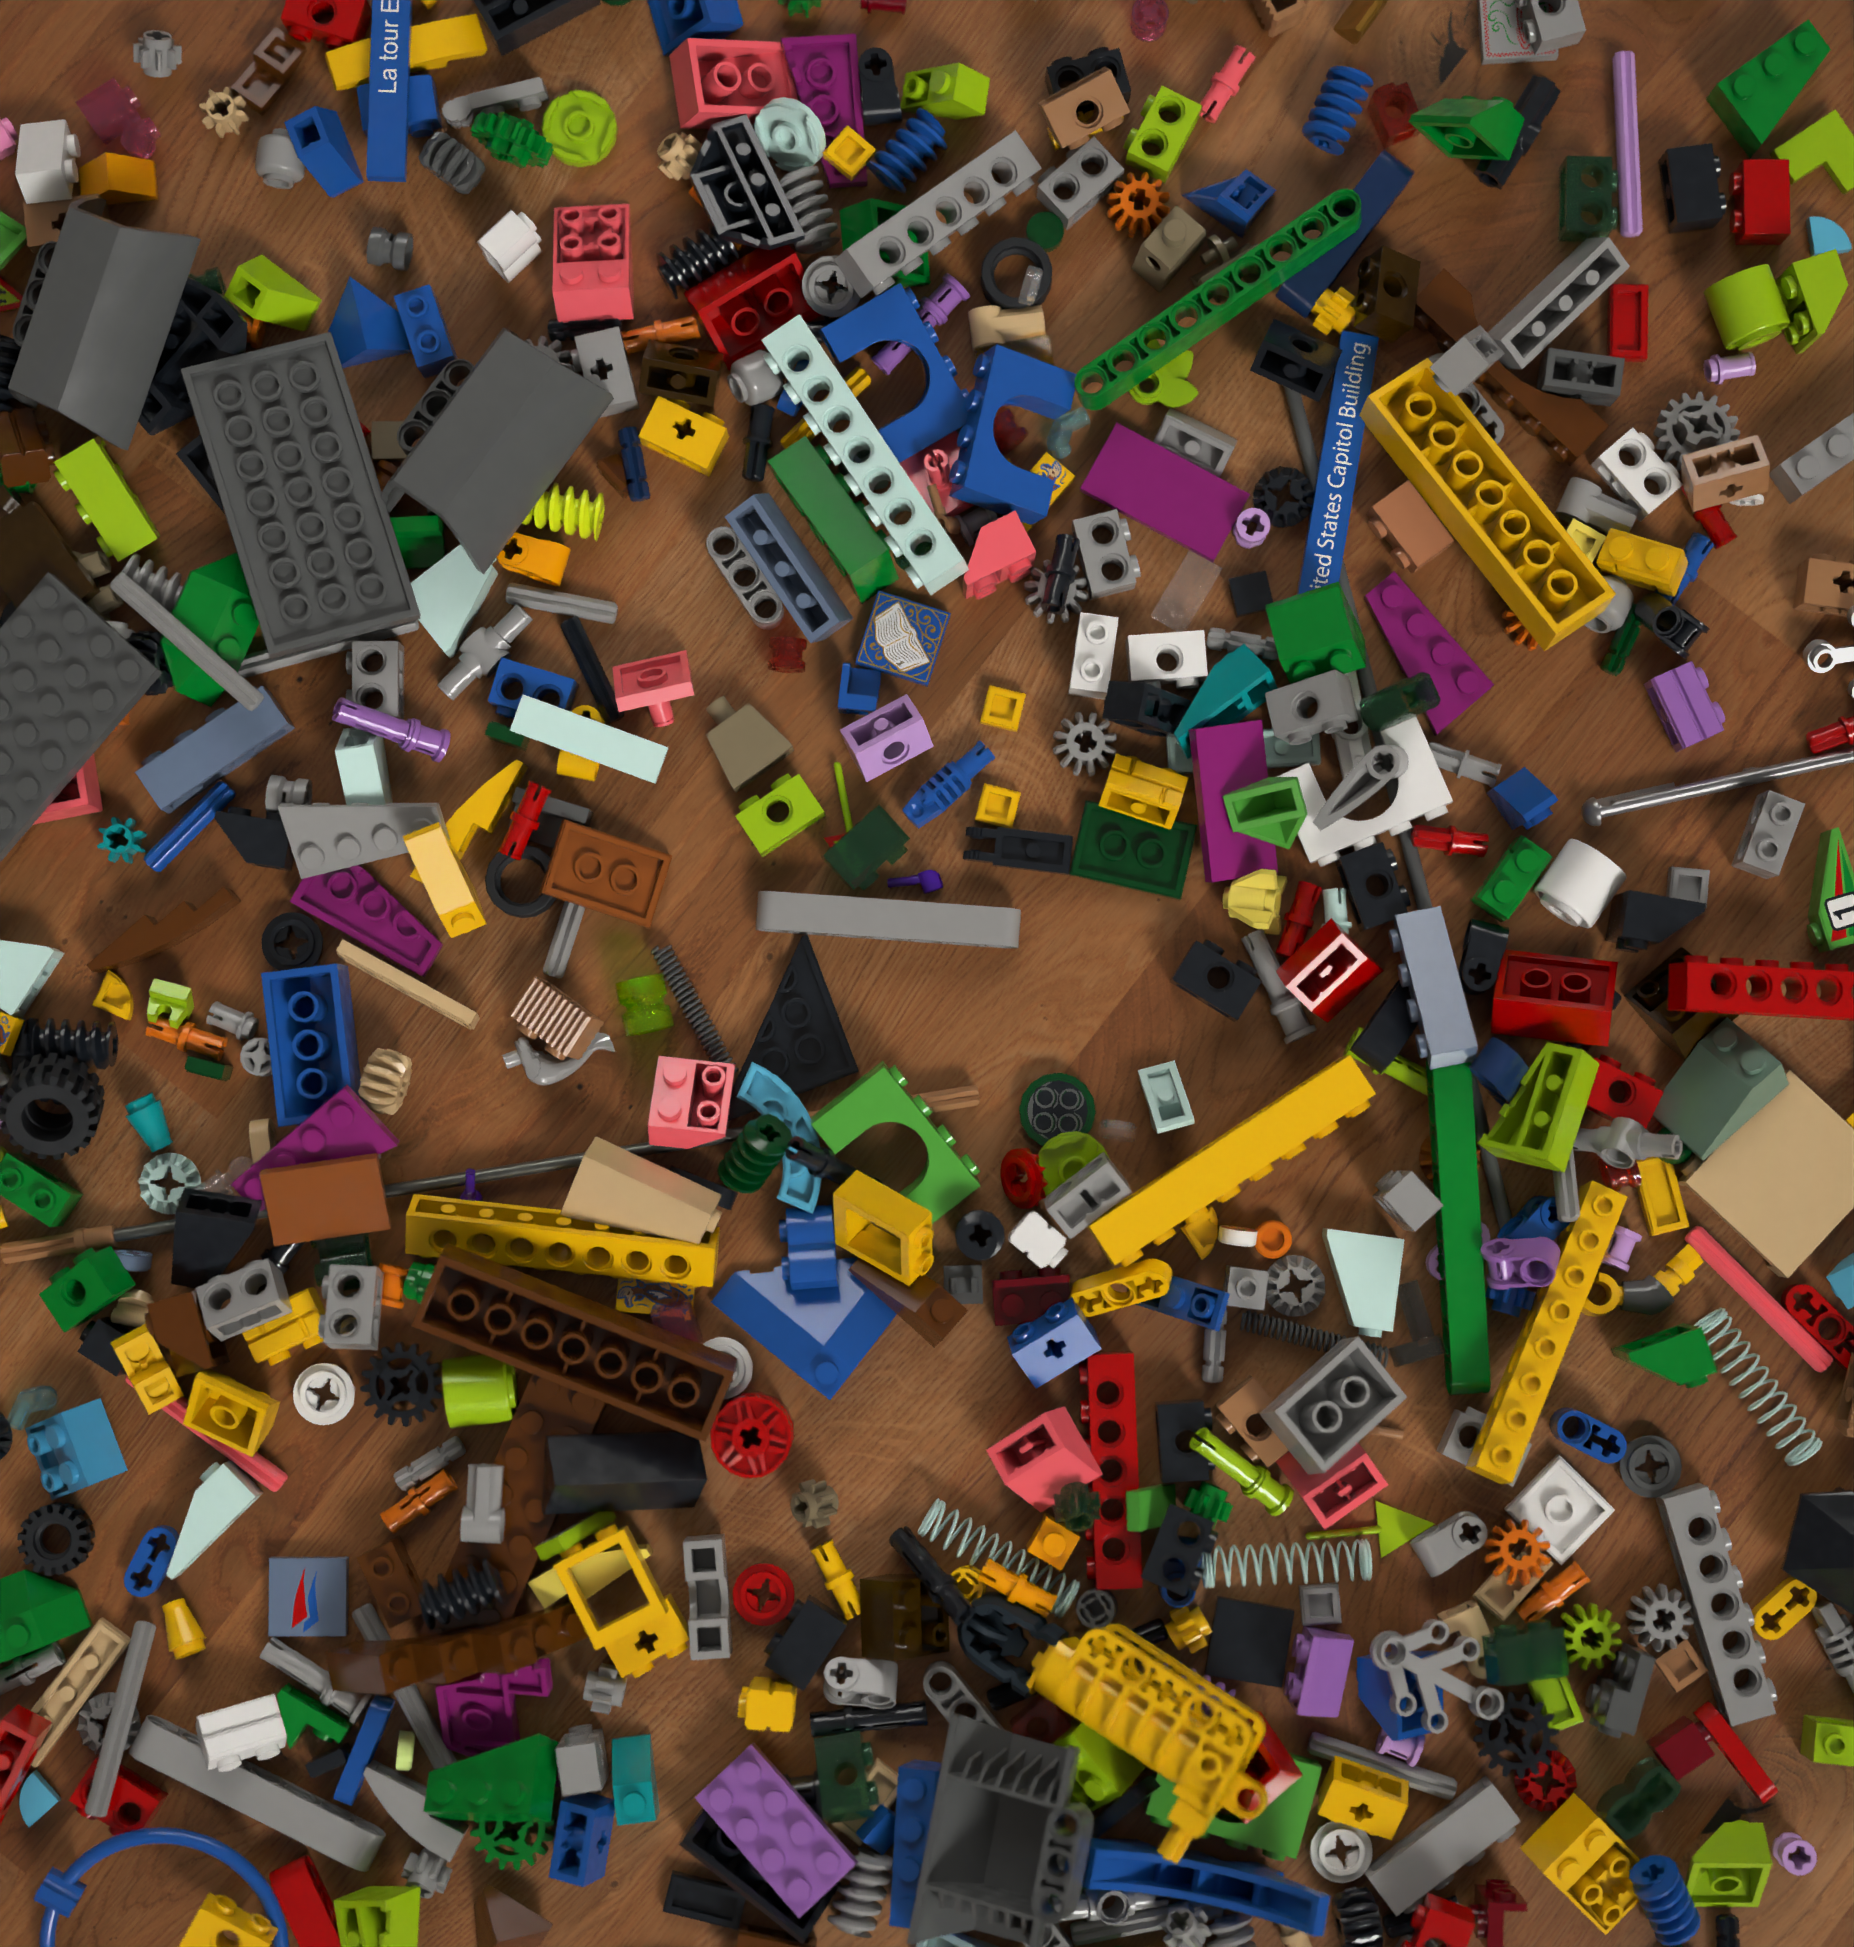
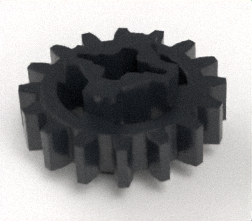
[360,1342,444,1427]
[1473,1691,1560,1779]

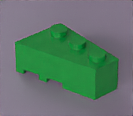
[1706,19,1831,158]
[423,1733,559,1822]

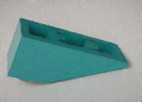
[1174,644,1278,759]

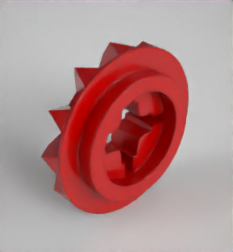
[1000,1147,1049,1209]
[733,1563,795,1626]
[1514,1749,1577,1812]

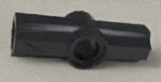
[1474,75,1561,190]

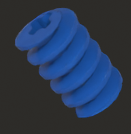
[1302,66,1374,155]
[867,108,948,194]
[1629,1855,1701,1946]

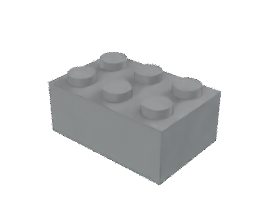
[1259,1336,1407,1474]

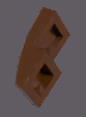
[231,26,307,116]

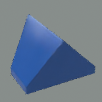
[1182,169,1276,238]
[328,276,411,368]

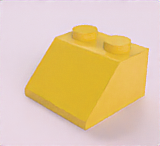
[183,1369,280,1457]

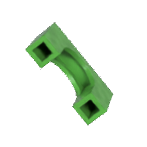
[811,1061,981,1224]
[1143,1752,1322,1861]

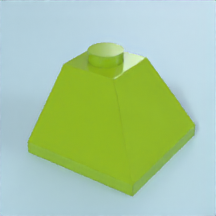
[1684,1820,1772,1907]

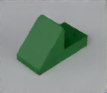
[277,1683,353,1749]

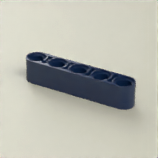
[1275,149,1415,319]

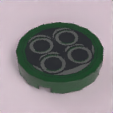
[1019,1073,1096,1146]

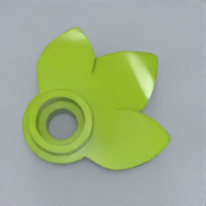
[1129,339,1199,408]

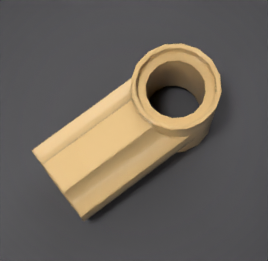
[968,305,1046,352]

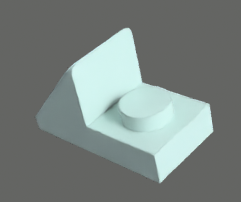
[1138,1060,1195,1133]

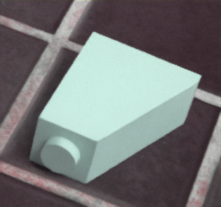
[411,544,498,659]
[335,727,393,805]
[0,940,65,1017]
[1322,1228,1405,1338]

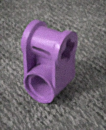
[1481,1237,1560,1290]

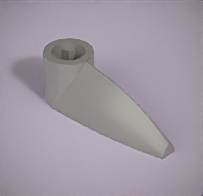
[1313,744,1409,831]

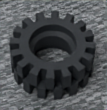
[17,1502,95,1576]

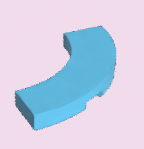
[737,1062,822,1214]

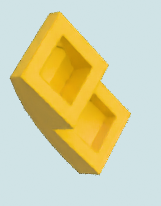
[110,1324,184,1415]

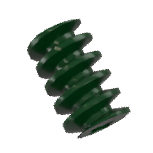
[717,1114,792,1193]

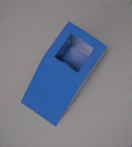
[284,106,364,198]
[1487,767,1558,830]

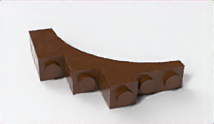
[325,1600,589,1695]

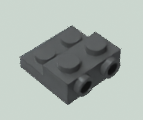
[1585,1642,1656,1738]

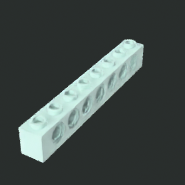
[762,314,969,595]

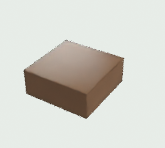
[1653,1638,1708,1693]

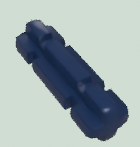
[618,427,650,502]

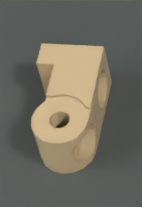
[1437,1599,1501,1679]

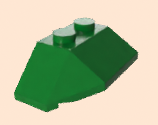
[159,552,259,707]
[0,1569,93,1663]

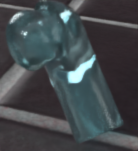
[1046,406,1091,459]
[7,1385,57,1431]

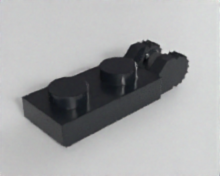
[963,827,1073,875]

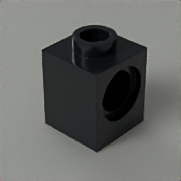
[77,1317,130,1377]

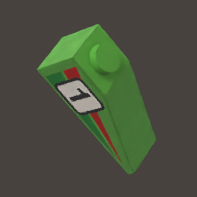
[1807,827,1854,953]

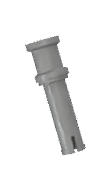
[1241,929,1317,1045]
[259,1636,374,1725]

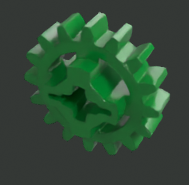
[470,112,554,168]
[470,1816,556,1871]

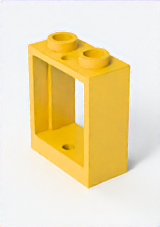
[833,1170,934,1286]
[553,1523,669,1650]

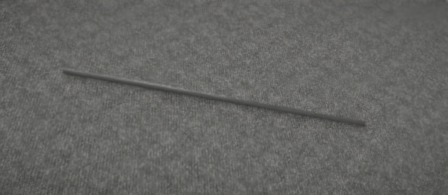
[1283,386,1512,1230]

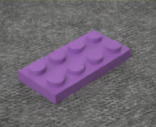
[695,1743,858,1918]

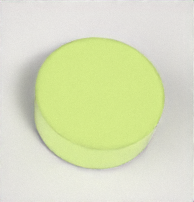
[396,1730,415,1771]

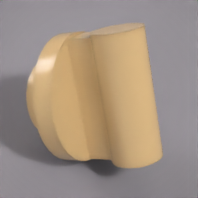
[111,1289,154,1328]

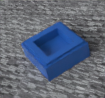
[856,1804,896,1855]

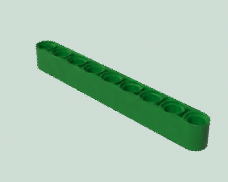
[1075,189,1362,411]
[1426,1058,1491,1396]

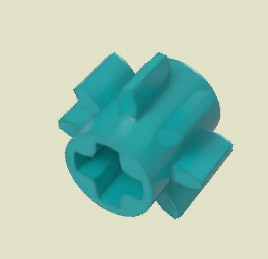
[97,817,147,864]

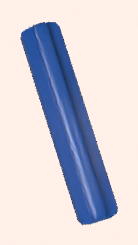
[144,781,236,872]

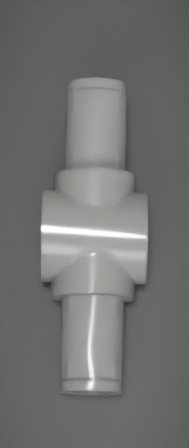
[437,604,533,701]
[1573,1117,1683,1169]
[1049,1889,1168,1925]

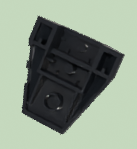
[138,276,248,435]
[1781,1490,1854,1615]

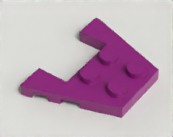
[435,1658,560,1787]

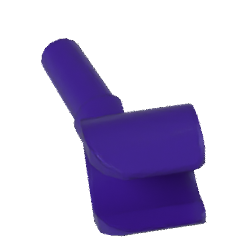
[887,870,943,894]
[459,1169,483,1201]

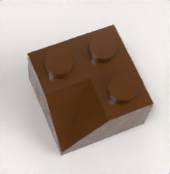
[145,1290,230,1377]

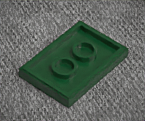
[1069,800,1197,900]

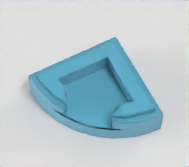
[1806,217,1852,257]
[19,1770,62,1827]

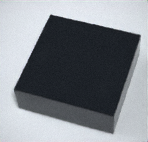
[1228,570,1273,618]
[305,1742,352,1778]

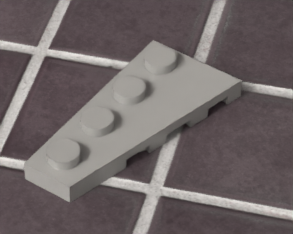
[278,803,450,879]

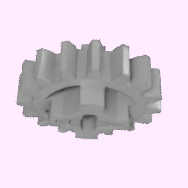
[1654,392,1740,471]

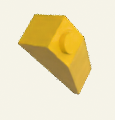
[403,822,487,938]

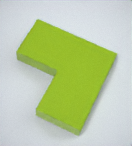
[1770,109,1854,195]

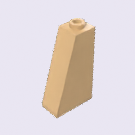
[560,1136,723,1244]

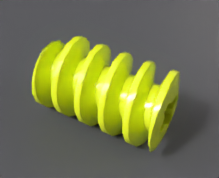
[522,482,605,541]

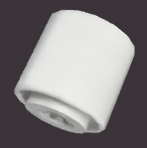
[1534,839,1627,928]

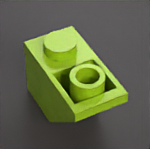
[901,62,990,120]
[224,255,322,331]

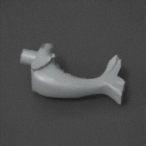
[502,1032,616,1086]

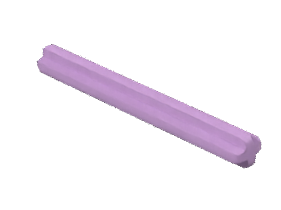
[1612,51,1643,237]

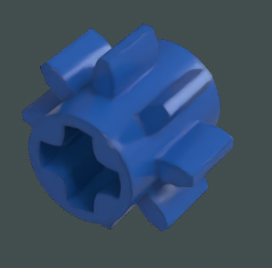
[1485,1277,1536,1317]

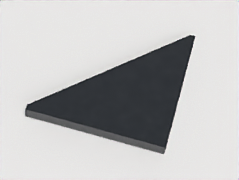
[728,934,859,1121]

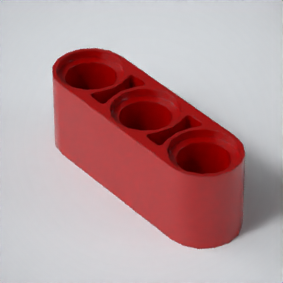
[269,1855,341,1947]

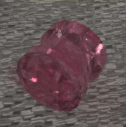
[1130,0,1169,42]

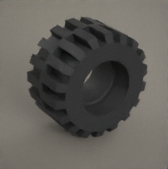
[0,1053,105,1160]

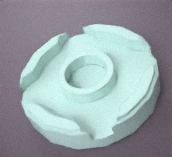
[754,97,826,172]

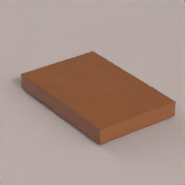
[539,819,672,928]
[260,1153,392,1246]

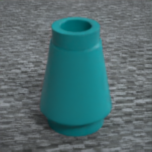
[124,1092,173,1152]

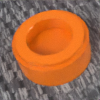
[1254,1220,1292,1259]

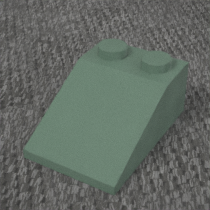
[1652,1017,1789,1161]

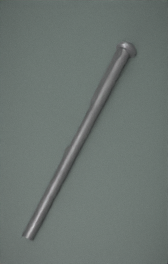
[1581,747,1854,826]

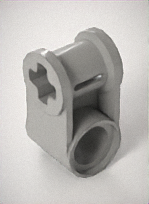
[1410,1511,1487,1577]
[823,1657,898,1709]

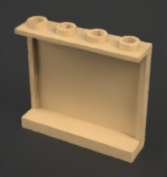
[1678,1070,1854,1278]

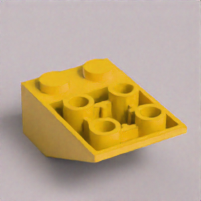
[1520,1793,1640,1935]

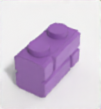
[1644,661,1725,752]

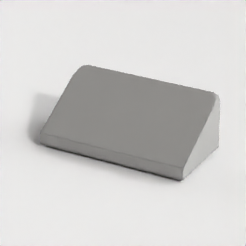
[1153,408,1238,478]

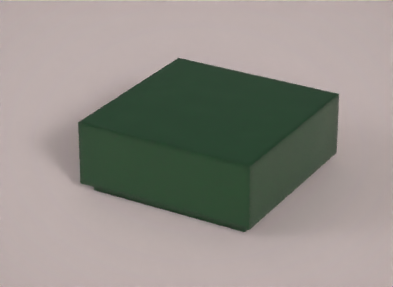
[485,721,530,751]
[184,1056,233,1081]

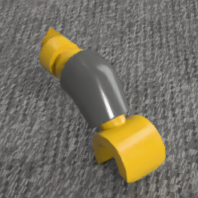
[1581,1244,1704,1317]

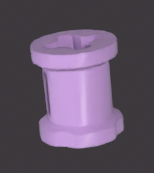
[1233,508,1271,549]
[1601,1225,1642,1272]
[1375,1728,1425,1767]
[1772,1832,1817,1876]

